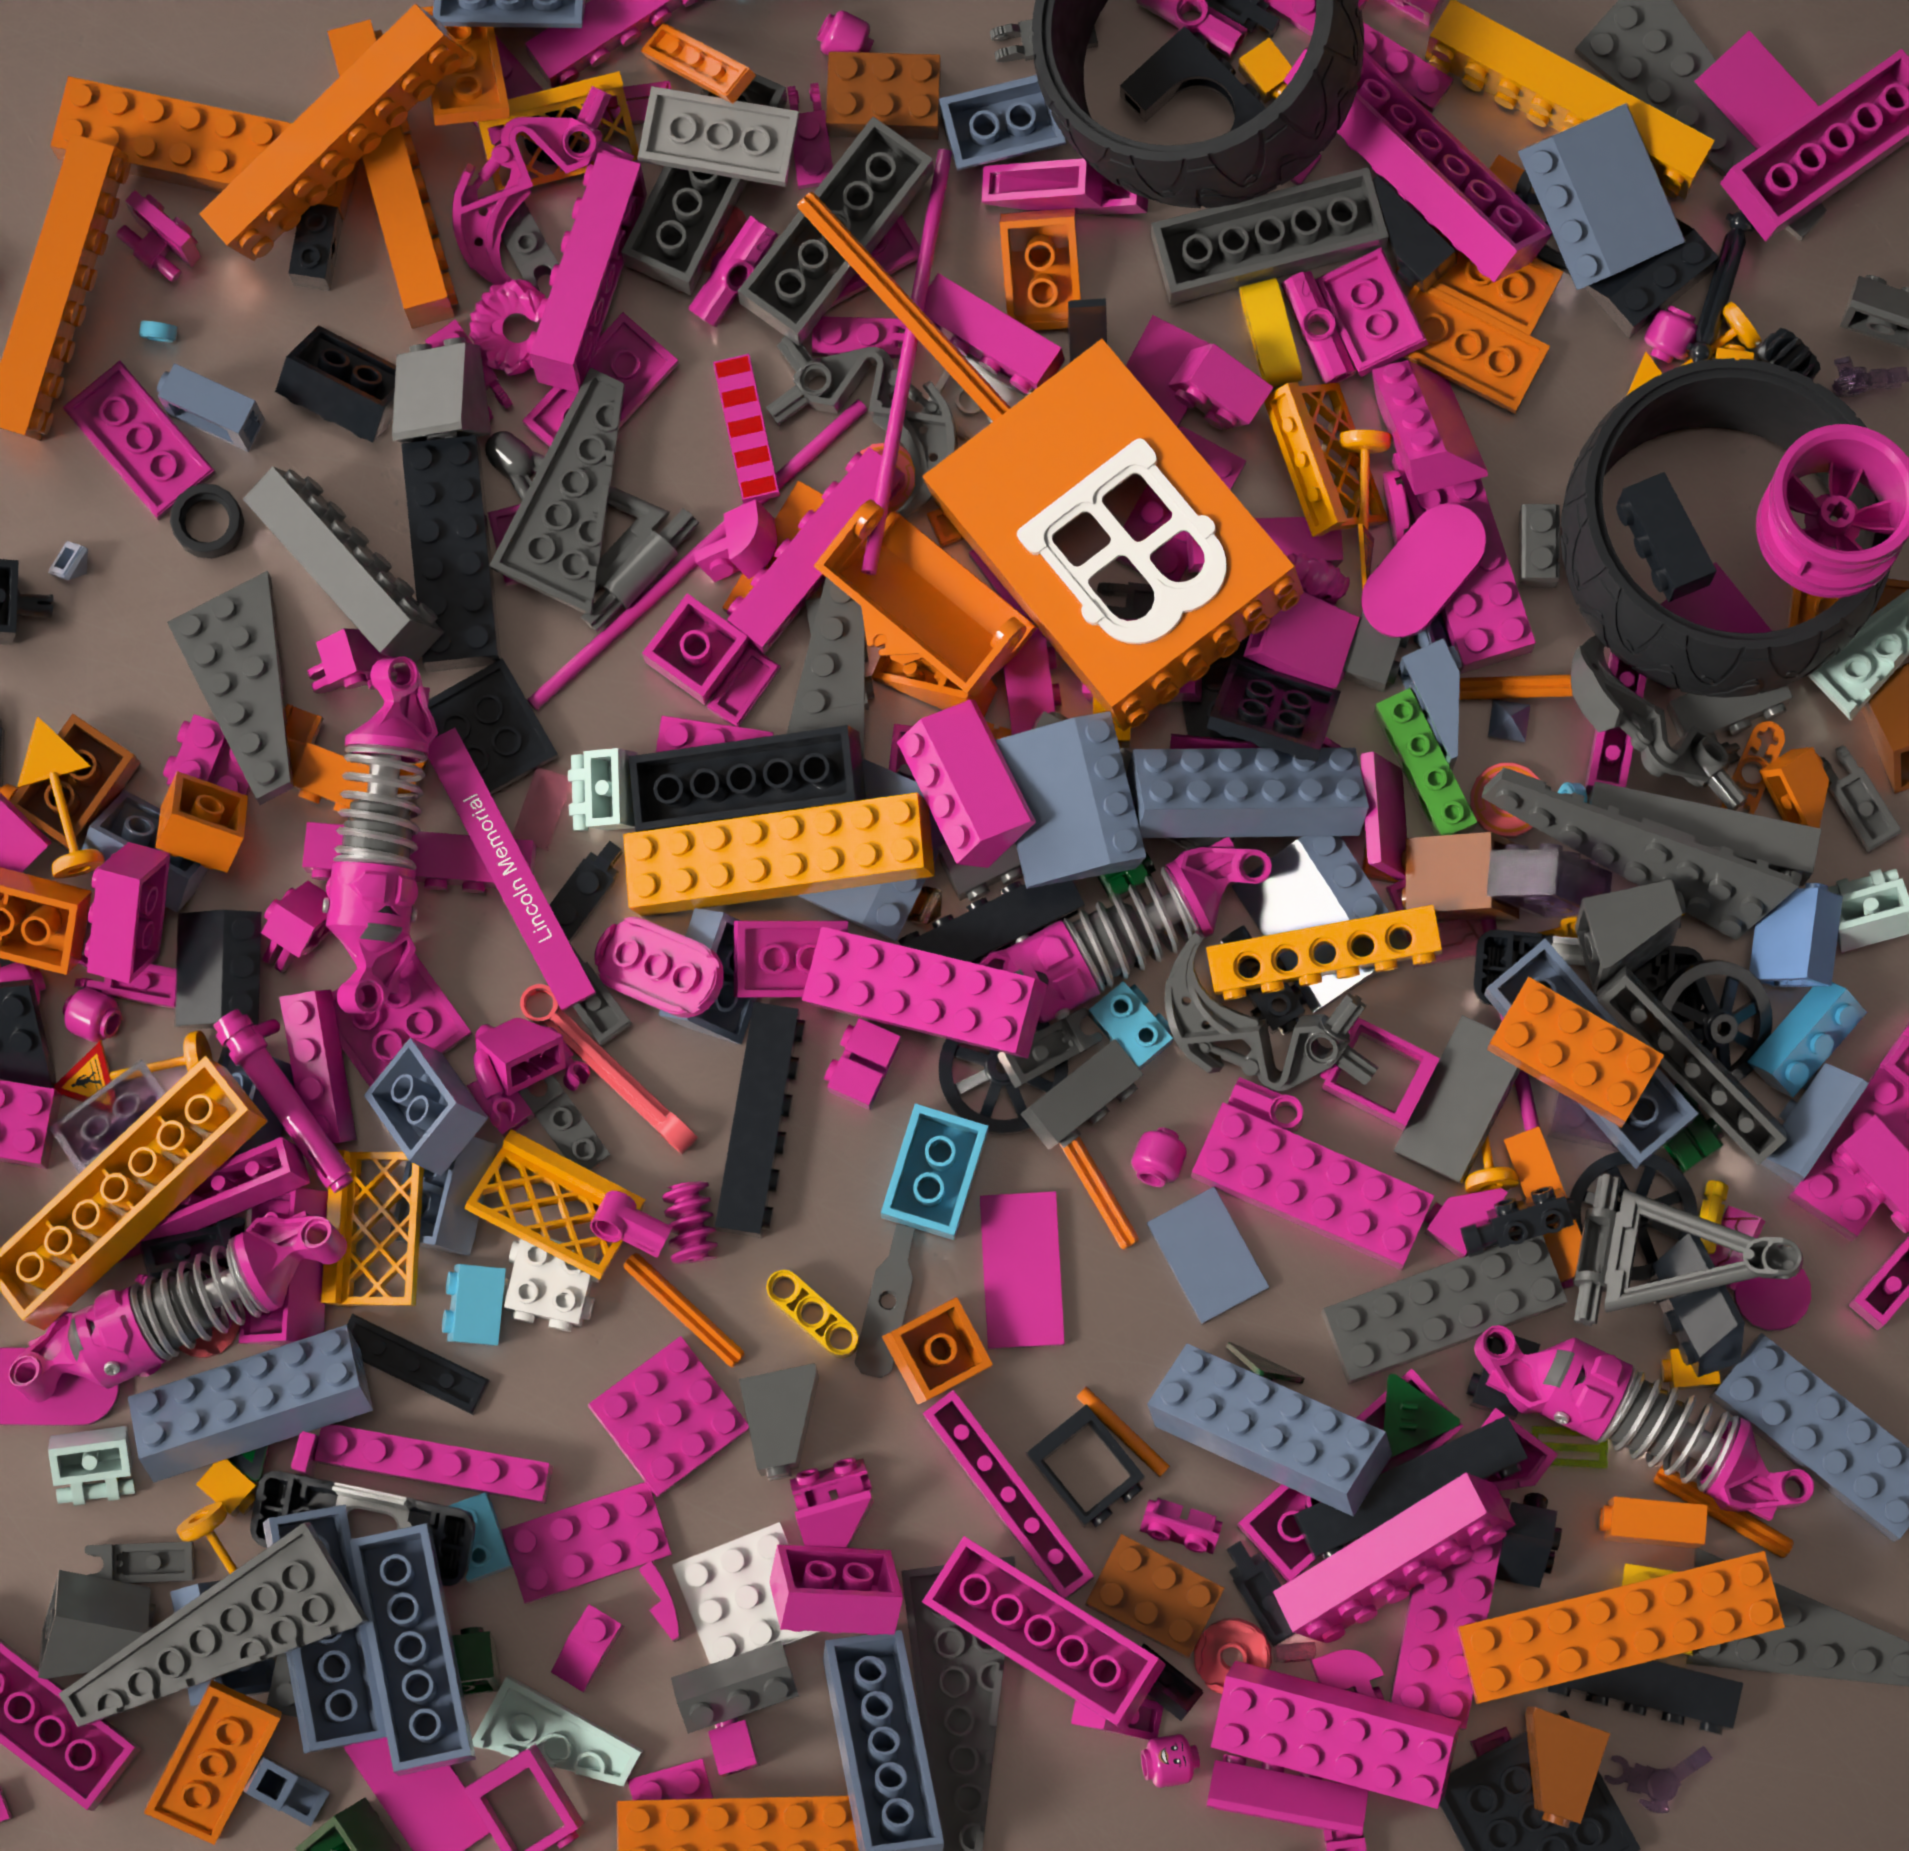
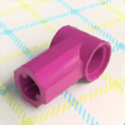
[1228,1077,1303,1133]
[590,1191,673,1258]

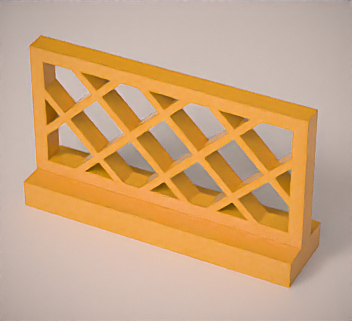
[477,71,639,191]
[1264,382,1389,537]
[465,1129,646,1280]
[321,1150,424,1307]

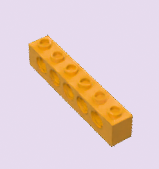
[1206,905,1443,1000]

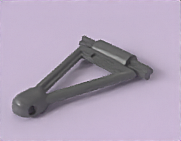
[485,431,699,632]
[1574,1174,1803,1326]

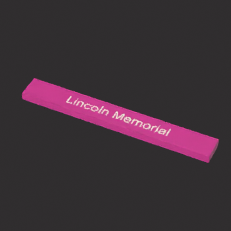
[427,728,596,1012]

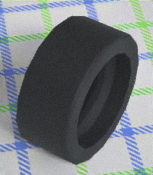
[170,483,244,559]

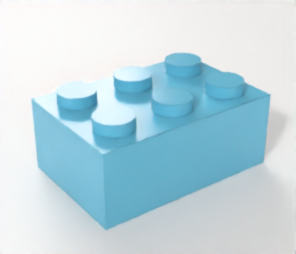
[881,1104,989,1241]

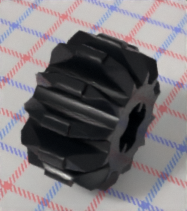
[1757,328,1821,380]

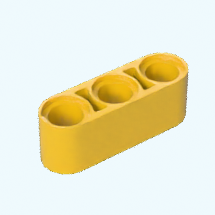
[1239,278,1303,387]
[766,1270,859,1359]

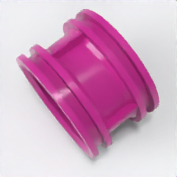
[1756,424,1909,598]

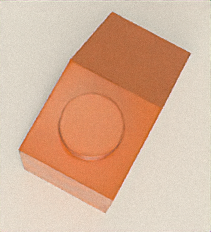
[1759,747,1829,828]

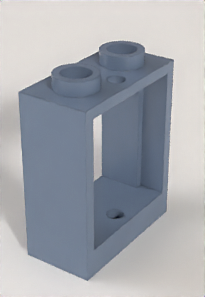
[157,363,265,452]

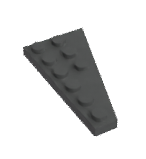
[489,367,625,617]
[167,571,294,805]
[1686,1548,1909,1687]

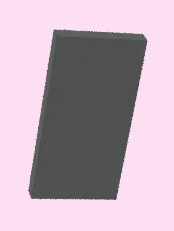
[1394,1015,1521,1184]

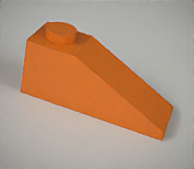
[871,656,998,717]

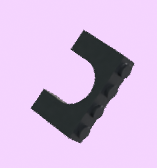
[1120,26,1266,132]

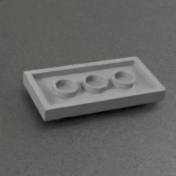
[638,86,799,187]

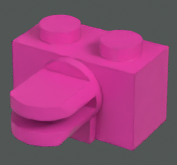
[307,628,397,694]
[261,880,331,973]

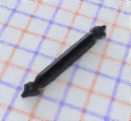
[1686,210,1755,362]

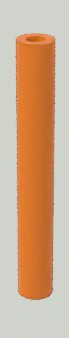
[1076,1386,1170,1477]

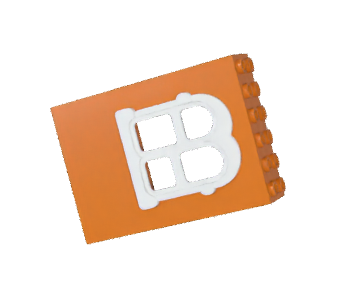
[922,339,1304,732]

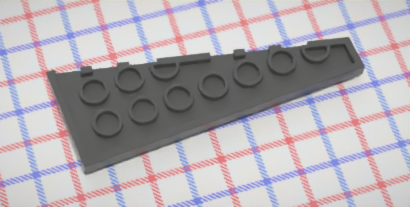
[787,577,865,759]
[1481,767,1801,940]
[59,1522,369,1727]
[901,1556,1016,1851]

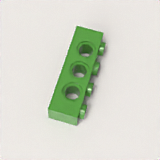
[1374,688,1477,836]

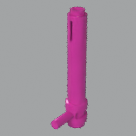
[213,1009,353,1193]

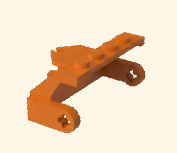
[814,499,1038,697]

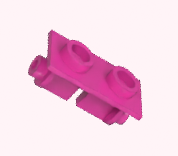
[790,1458,872,1511]
[1139,1498,1223,1554]

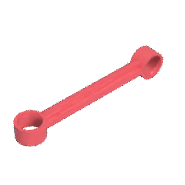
[520,984,698,1155]

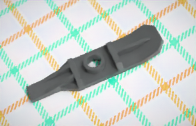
[854,1224,915,1378]

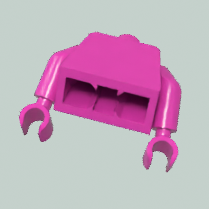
[473,1018,590,1127]

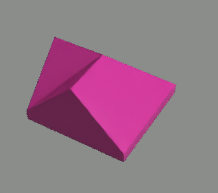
[795,1490,874,1548]

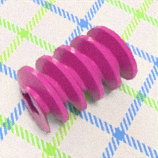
[662,1181,718,1264]

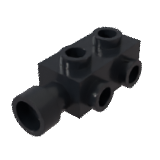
[1219,925,1307,1036]
[1460,1186,1579,1257]

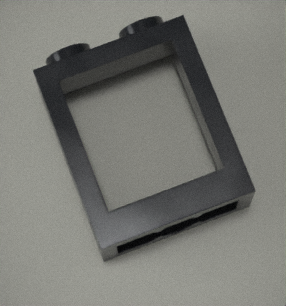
[1026,1404,1145,1528]

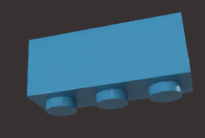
[1747,982,1867,1098]

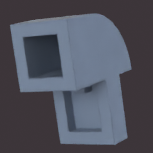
[243,1756,330,1827]

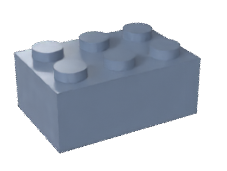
[364,1038,488,1176]

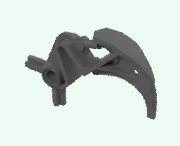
[766,336,958,518]
[1571,635,1748,811]
[1164,930,1379,1091]

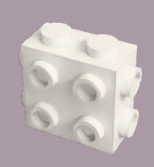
[503,1238,601,1332]

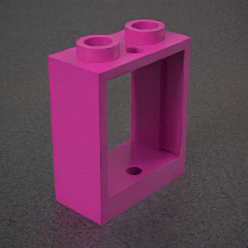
[1319,1018,1440,1131]
[463,1743,584,1851]

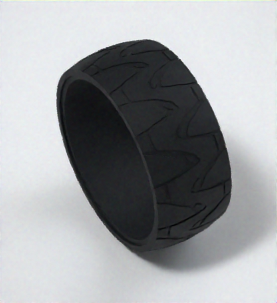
[1032,0,1364,208]
[1560,358,1891,698]

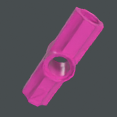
[1136,0,1247,58]
[688,215,779,327]
[1281,271,1355,384]

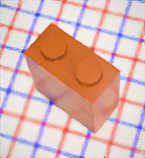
[1598,1496,1708,1549]

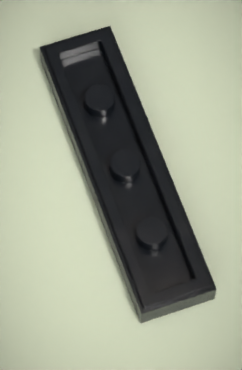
[347,1313,490,1416]

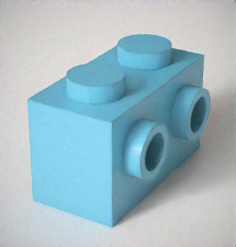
[1088,981,1173,1070]
[442,1264,506,1346]
[448,1492,513,1583]

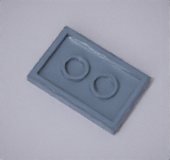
[1147,1187,1269,1325]

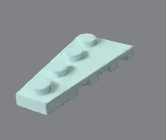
[1807,589,1909,721]
[472,1675,643,1786]

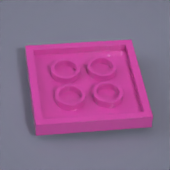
[332,952,472,1087]
[588,1336,749,1498]

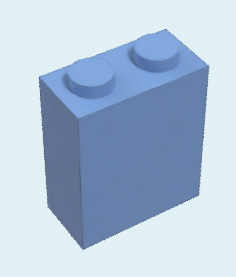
[1749,883,1843,987]

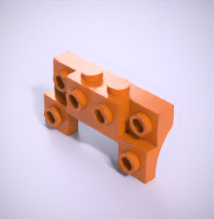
[285,703,429,812]

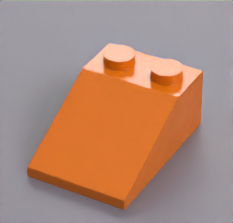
[999,208,1081,331]

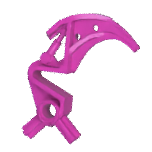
[452,86,634,285]

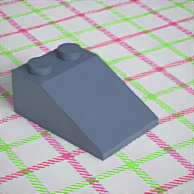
[1398,638,1462,771]

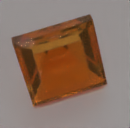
[906,886,942,925]

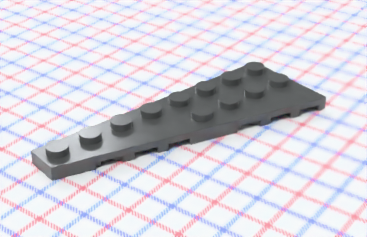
[1575,0,1827,241]

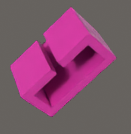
[824,1018,901,1110]

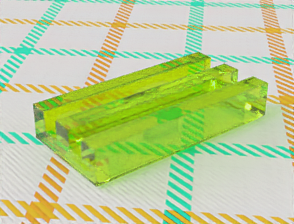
[1530,1426,1608,1469]

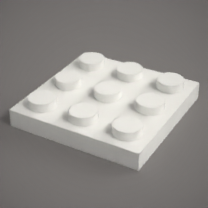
[672,1522,821,1664]

